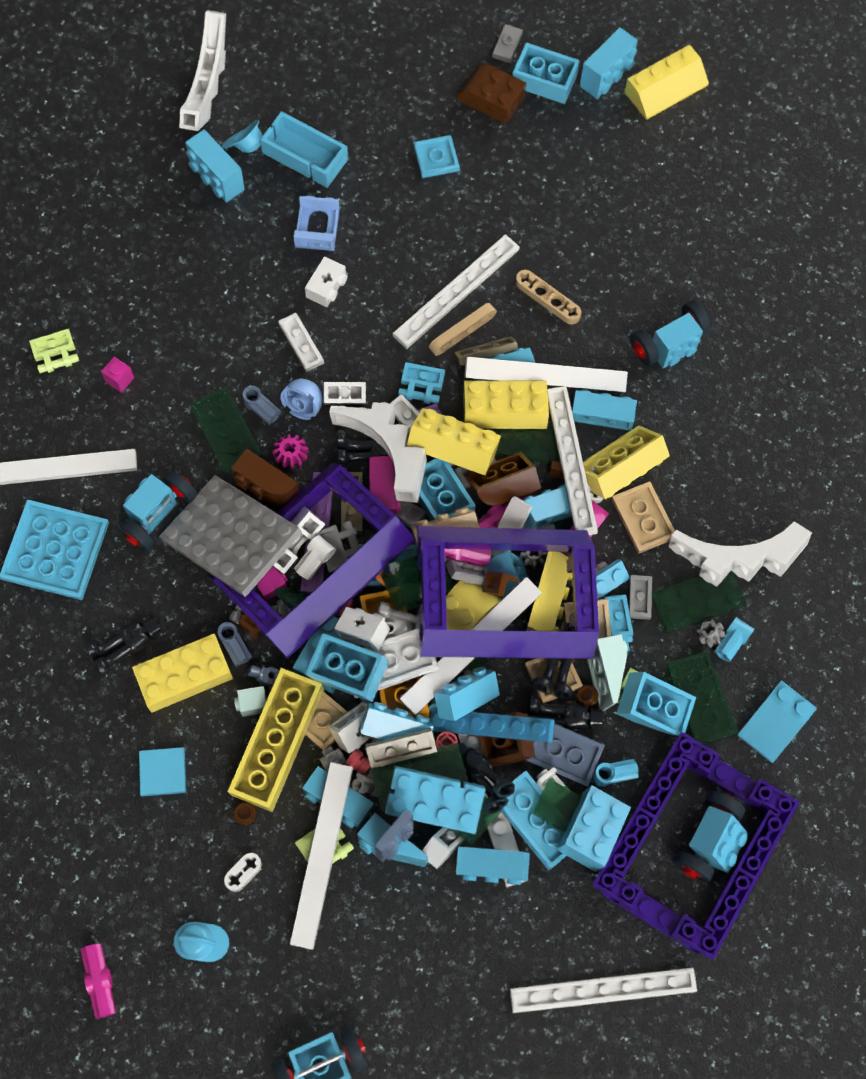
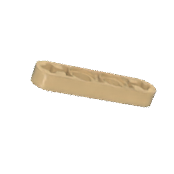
[516,270,581,325]
[429,303,497,356]

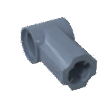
[243,386,281,425]
[218,622,252,667]

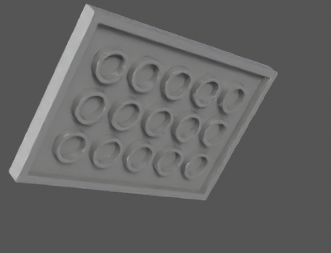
[159,475,302,597]

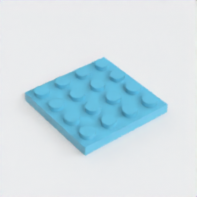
[0,500,109,600]

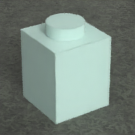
[234,686,267,717]

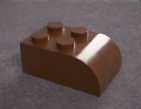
[457,64,526,124]
[231,449,300,509]
[464,451,541,505]

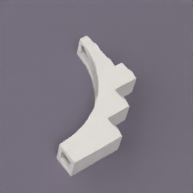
[179,10,226,131]
[329,402,427,503]
[669,522,812,587]

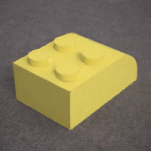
[446,581,502,630]

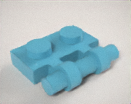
[398,362,445,404]

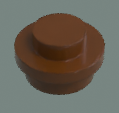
[577,685,599,707]
[233,802,256,825]

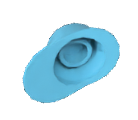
[221,120,263,152]
[174,922,229,962]

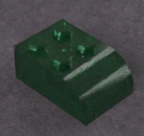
[381,556,454,611]

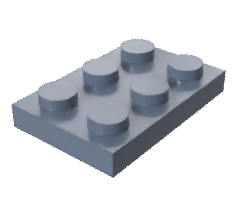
[527,718,605,787]
[375,810,414,862]

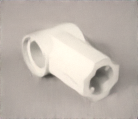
[294,535,336,580]

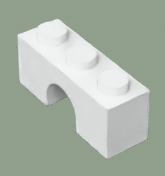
[273,506,325,574]

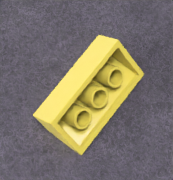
[625,45,708,120]
[583,425,670,499]
[527,551,572,631]

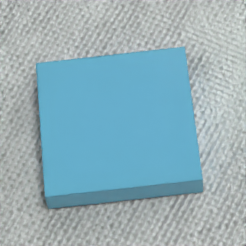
[413,135,460,178]
[139,747,186,796]

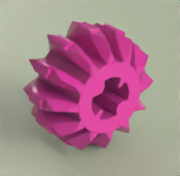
[273,433,308,470]

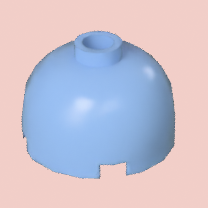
[280,378,323,420]

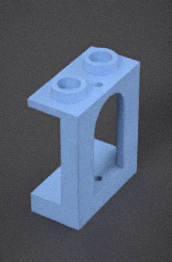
[294,196,340,251]

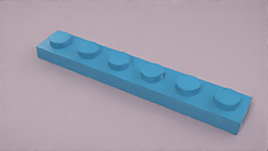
[430,709,554,743]

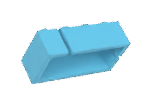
[260,111,348,188]
[385,766,485,834]

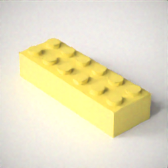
[228,668,324,812]

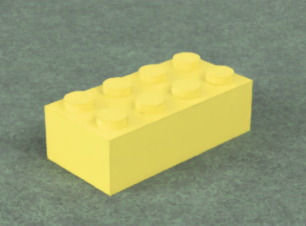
[463,381,549,429]
[406,408,501,475]
[132,633,233,713]

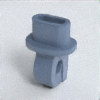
[247,665,279,687]

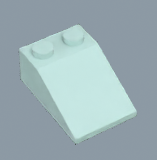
[587,634,628,711]

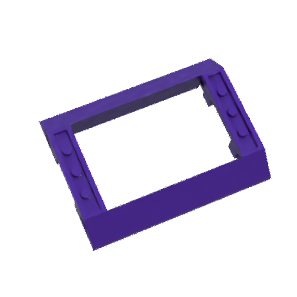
[207,462,415,658]
[417,526,599,659]
[592,732,799,960]

